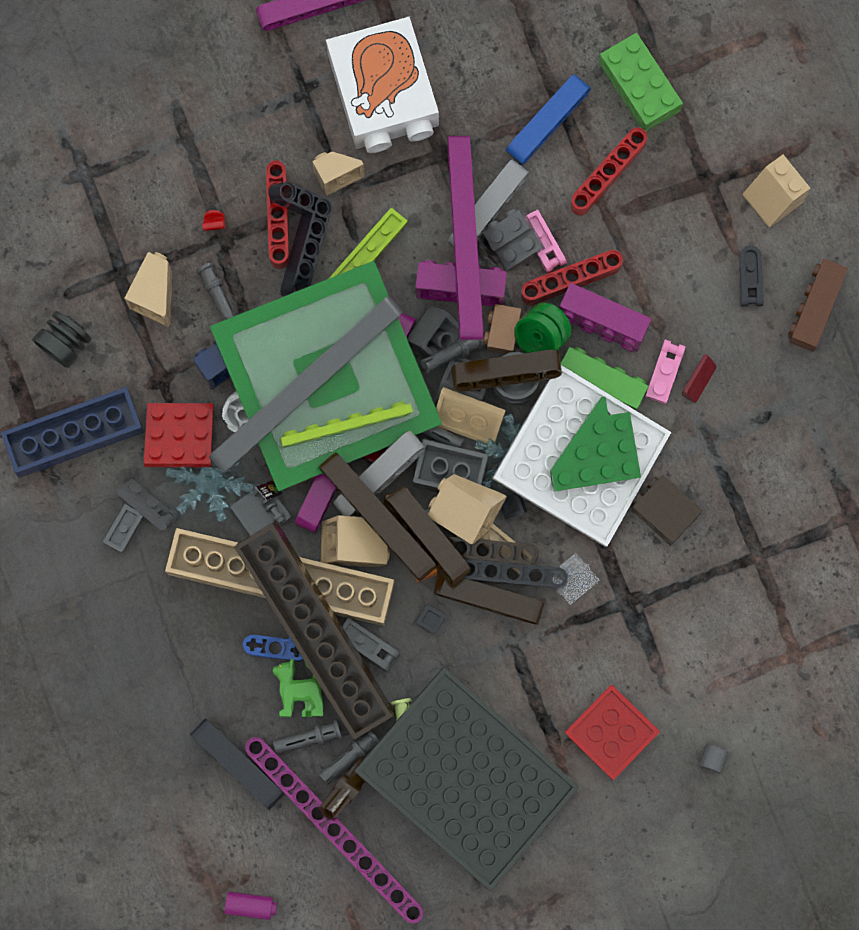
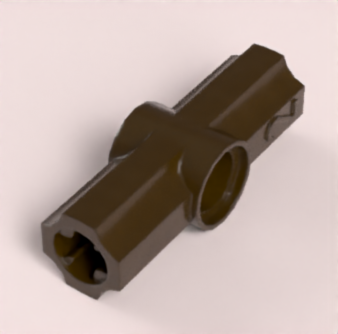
[319,757,366,821]

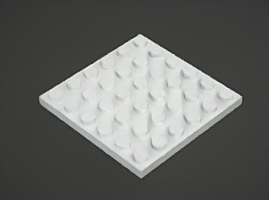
[492,365,671,547]

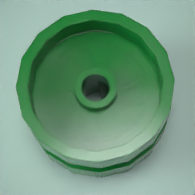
[514,303,571,353]

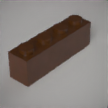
[788,259,848,352]

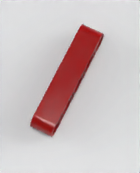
[571,128,647,216]
[266,160,290,269]
[521,250,623,305]

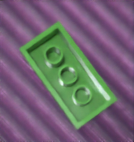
[599,33,683,132]

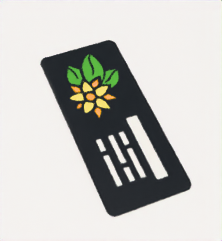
[256,480,283,500]

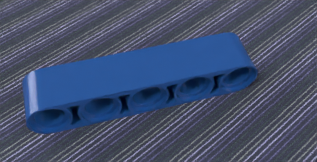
[506,74,591,165]

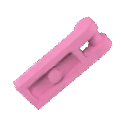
[527,210,567,273]
[645,339,686,404]

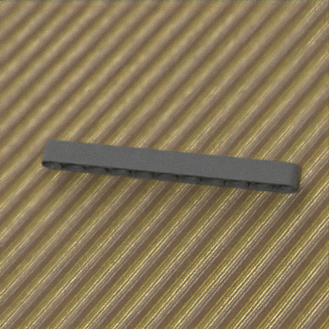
[209,295,403,474]

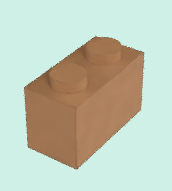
[484,304,521,355]

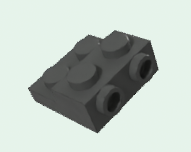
[483,209,545,271]

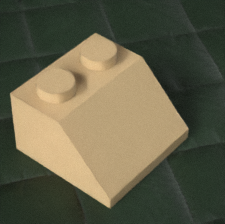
[312,152,365,196]

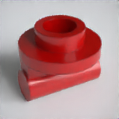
[202,210,226,231]

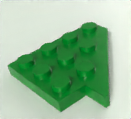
[550,397,641,492]

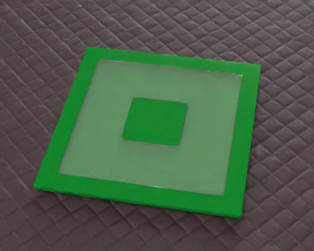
[210,261,442,491]

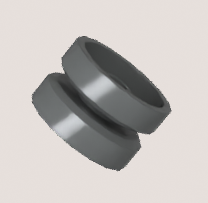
[492,352,540,405]

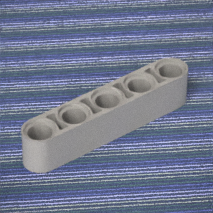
[448,159,530,245]
[333,431,425,517]

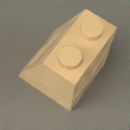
[742,155,810,228]
[124,252,172,327]
[428,474,507,544]
[321,515,390,567]

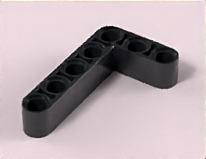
[268,182,332,297]

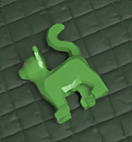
[273,659,323,717]

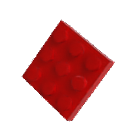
[144,403,214,467]
[564,684,660,781]

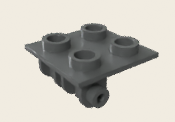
[230,482,291,535]

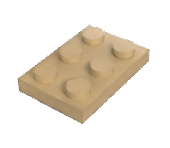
[436,387,506,447]

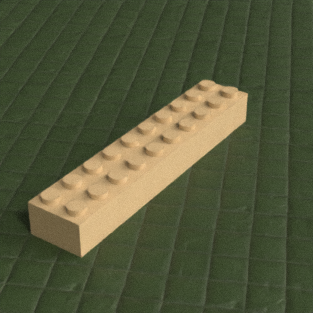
[165,528,395,626]

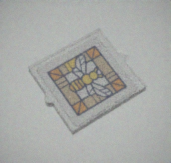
[552,553,600,606]

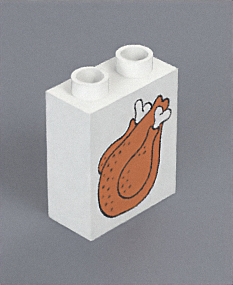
[326,17,439,153]

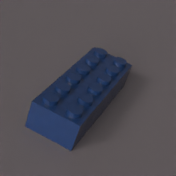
[1,387,144,478]

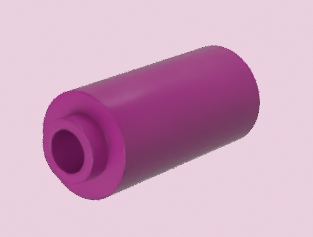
[225,891,277,920]

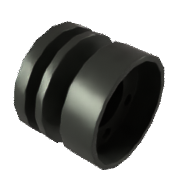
[32,311,92,369]

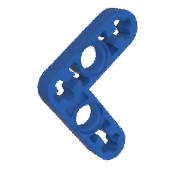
[243,635,304,662]

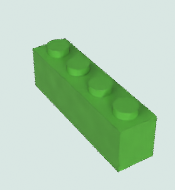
[561,347,649,411]

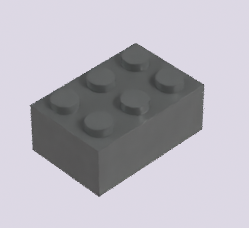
[413,439,488,493]

